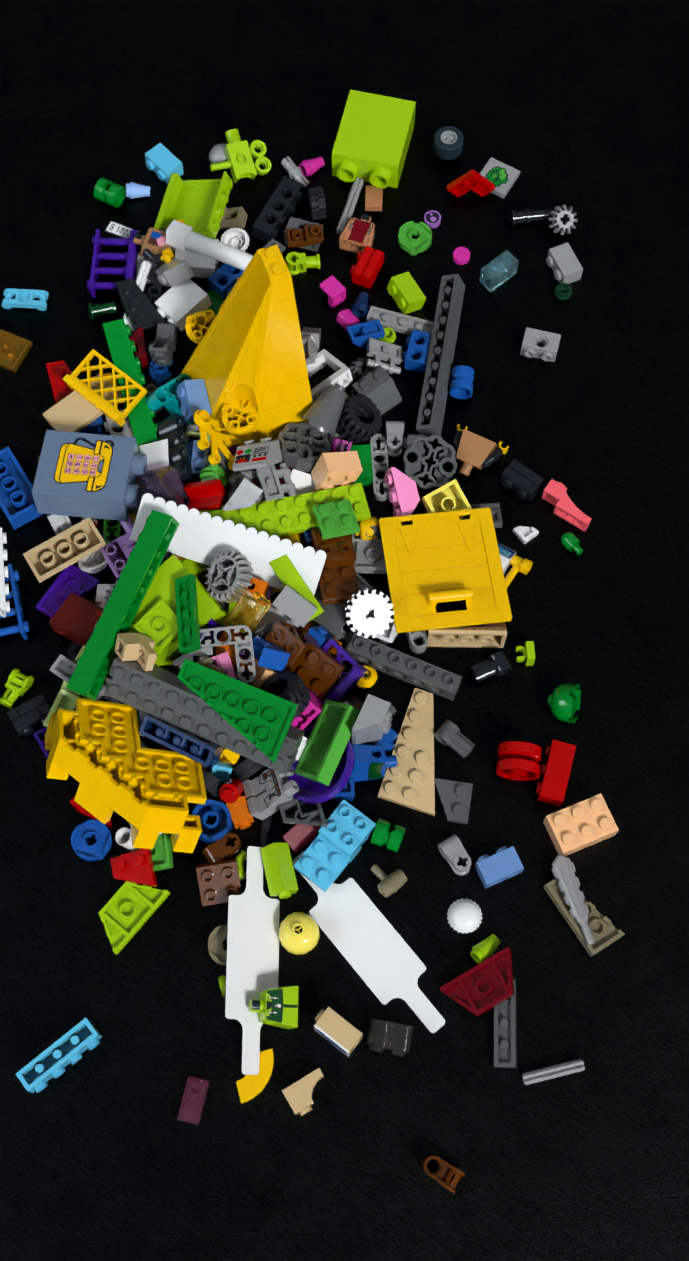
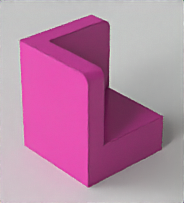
[320,275,346,308]

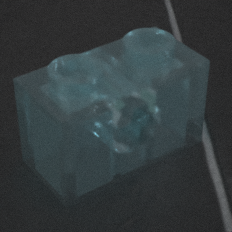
[479,250,519,292]

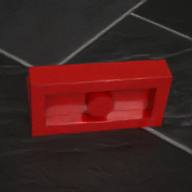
[184,479,227,512]

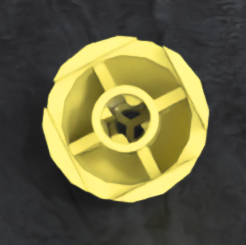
[279,912,320,955]

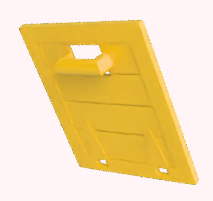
[379,507,512,633]

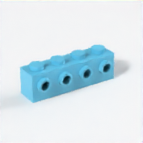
[16,1018,102,1093]

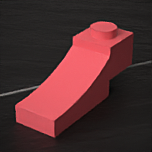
[542,479,592,532]

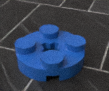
[71,820,112,861]

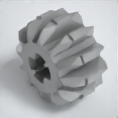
[548,205,578,235]

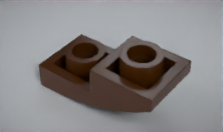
[285,225,324,248]

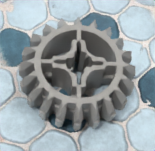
[204,550,254,603]

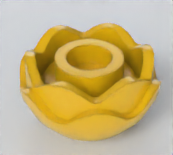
[356,664,378,688]

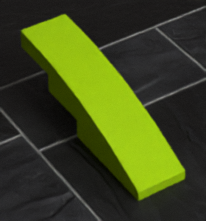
[269,554,324,622]

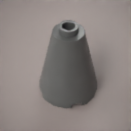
[301,383,347,437]

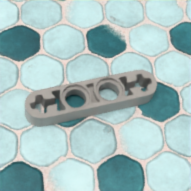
[370,434,390,501]

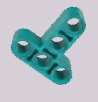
[146,374,195,431]

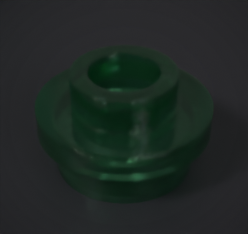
[554,283,572,300]

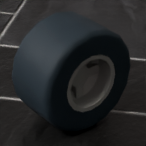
[433,126,464,160]

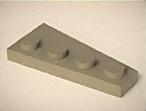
[543,878,625,957]

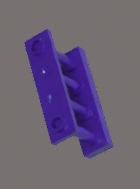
[87,229,139,298]

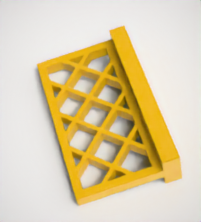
[63,349,147,427]

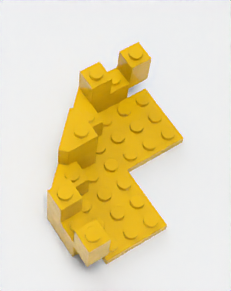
[45,698,207,853]

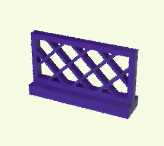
[307,638,368,727]

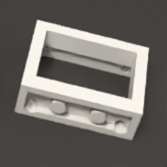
[306,349,353,403]

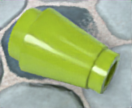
[470,934,501,964]

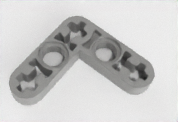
[200,625,256,683]

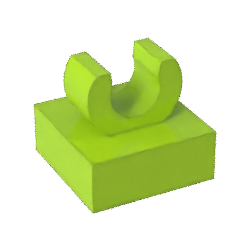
[515,641,535,666]

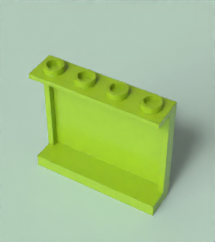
[154,171,233,239]

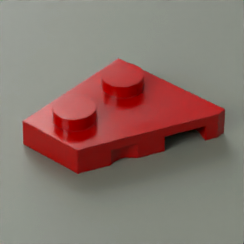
[110,848,157,887]

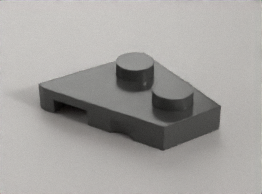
[434,778,473,824]

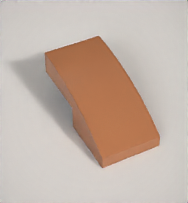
[365,185,383,211]

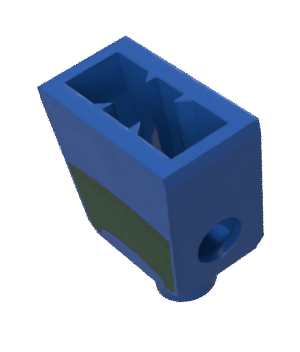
[353,744,397,782]

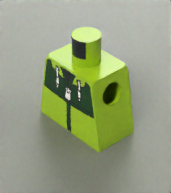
[248,986,298,1029]

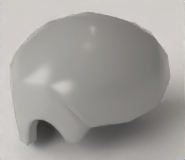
[209,143,229,170]

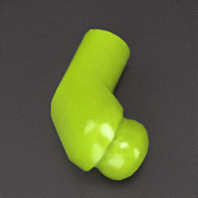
[235,850,247,881]

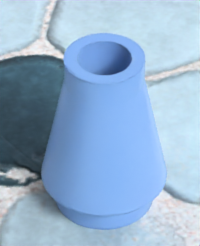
[126,182,150,199]

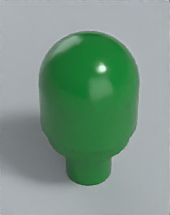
[561,532,583,555]

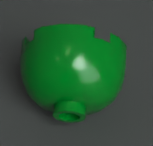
[548,683,581,723]

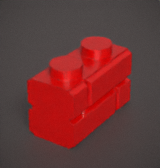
[350,246,384,289]

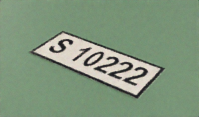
[105,220,139,239]

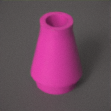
[299,157,325,177]

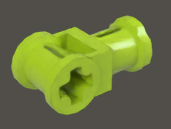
[286,252,320,275]
[0,668,34,709]

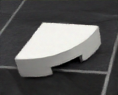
[512,526,539,545]

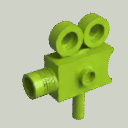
[210,129,271,183]

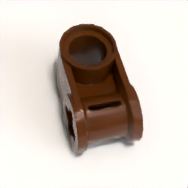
[202,833,242,863]
[422,1156,465,1194]

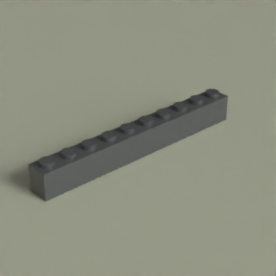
[416,274,465,437]

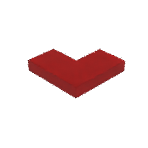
[447,169,495,197]

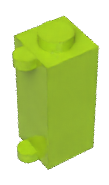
[260,842,299,899]

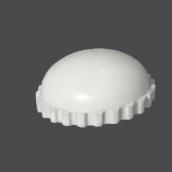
[220,227,250,252]
[78,550,108,574]
[447,898,482,934]

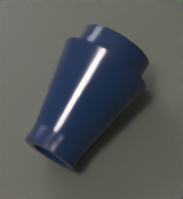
[351,292,369,318]

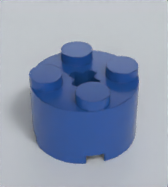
[192,799,233,845]

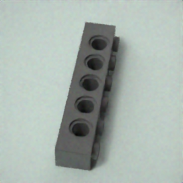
[347,633,462,701]

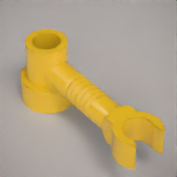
[505,555,533,588]

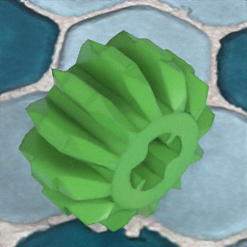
[200,464,228,491]

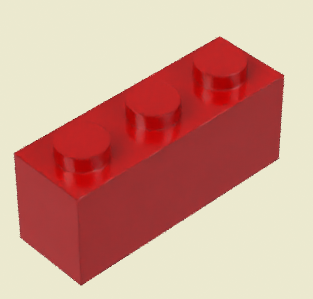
[535,740,576,807]

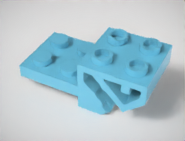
[293,800,376,893]

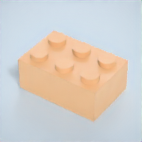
[543,794,619,856]

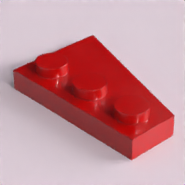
[46,360,74,404]

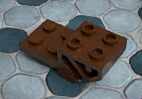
[311,529,359,605]
[265,620,345,699]

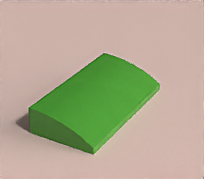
[294,699,360,786]

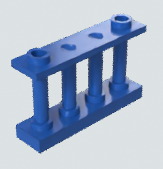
[0,564,30,640]

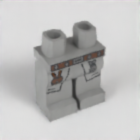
[242,767,299,820]

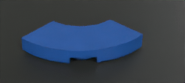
[149,359,173,388]

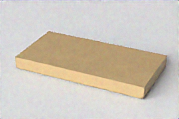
[42,373,123,432]

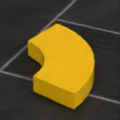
[236,1049,274,1104]

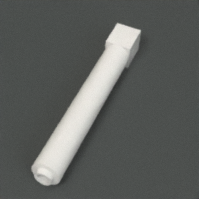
[166,220,254,271]

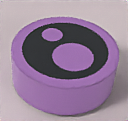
[424,210,441,228]

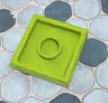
[133,598,178,654]

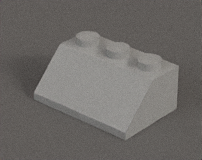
[352,694,393,746]

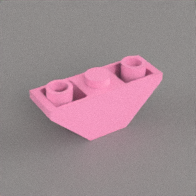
[384,467,420,524]

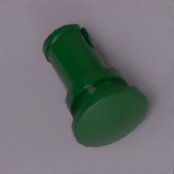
[88,301,116,321]

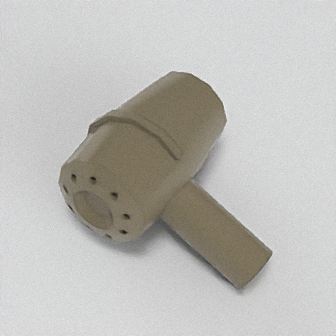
[371,864,407,898]

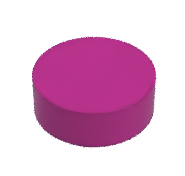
[453,247,470,265]

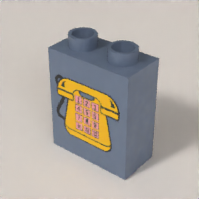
[32,430,147,521]

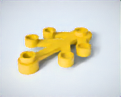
[193,410,237,471]

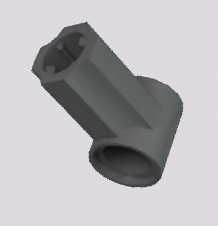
[434,720,475,758]

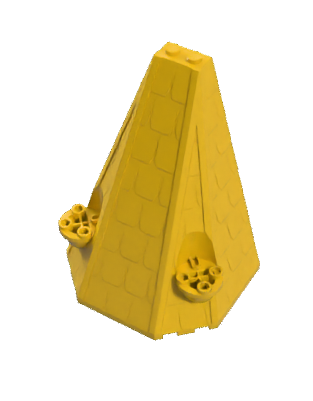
[180,244,313,446]

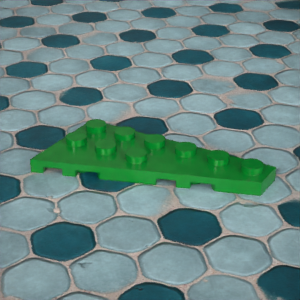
[177,659,299,763]

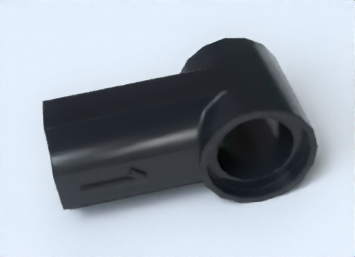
[470,651,512,682]

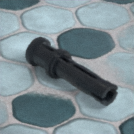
[509,208,562,226]

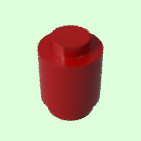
[219,778,244,803]

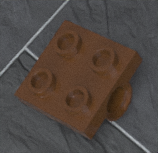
[196,859,242,907]

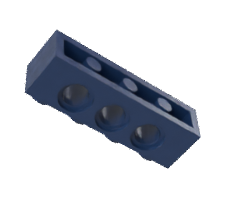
[139,714,224,767]

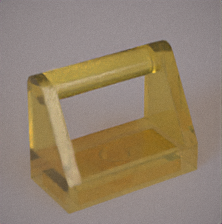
[223,591,272,635]

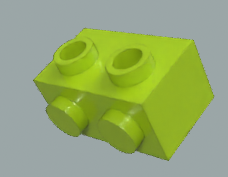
[387,272,426,315]

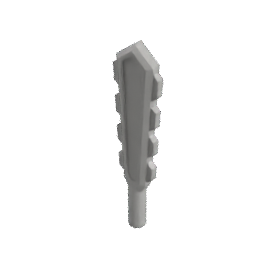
[551,854,595,946]

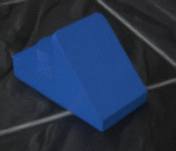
[346,319,385,349]
[248,636,291,672]

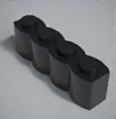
[157,413,193,488]

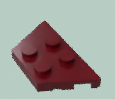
[439,947,514,1016]

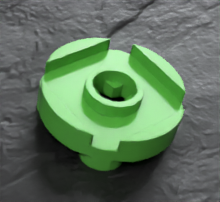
[398,221,432,255]

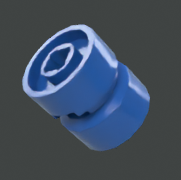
[450,365,475,399]

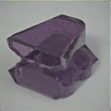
[141,465,189,507]

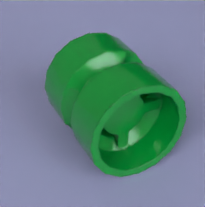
[94,177,126,208]
[370,818,406,853]

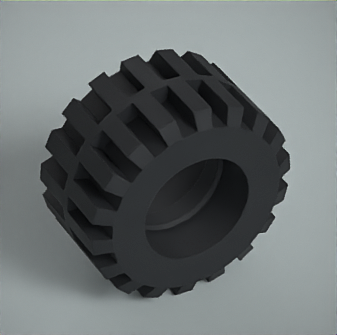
[336,394,382,445]
[258,671,311,718]

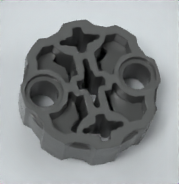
[277,422,331,472]
[402,435,457,490]

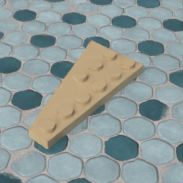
[378,688,435,816]

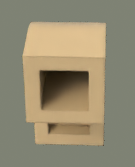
[114,633,157,671]

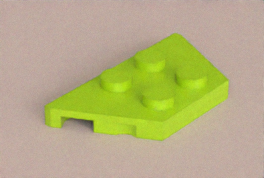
[99,881,170,955]

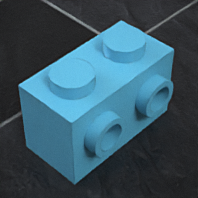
[145,143,184,184]

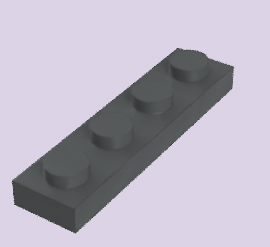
[494,979,517,1068]

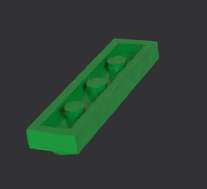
[174,574,201,655]

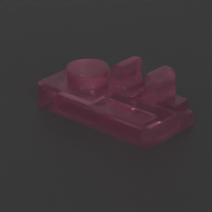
[177,1076,210,1125]

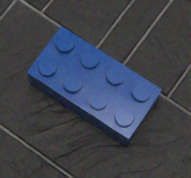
[0,446,43,530]

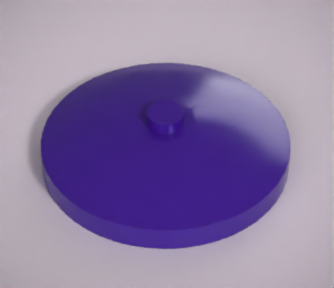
[288,726,354,804]

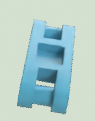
[1,288,49,311]

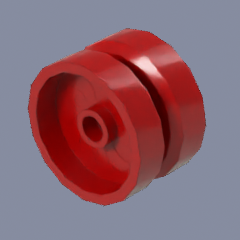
[496,741,542,781]

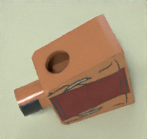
[339,214,375,253]

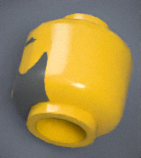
[355,517,381,540]

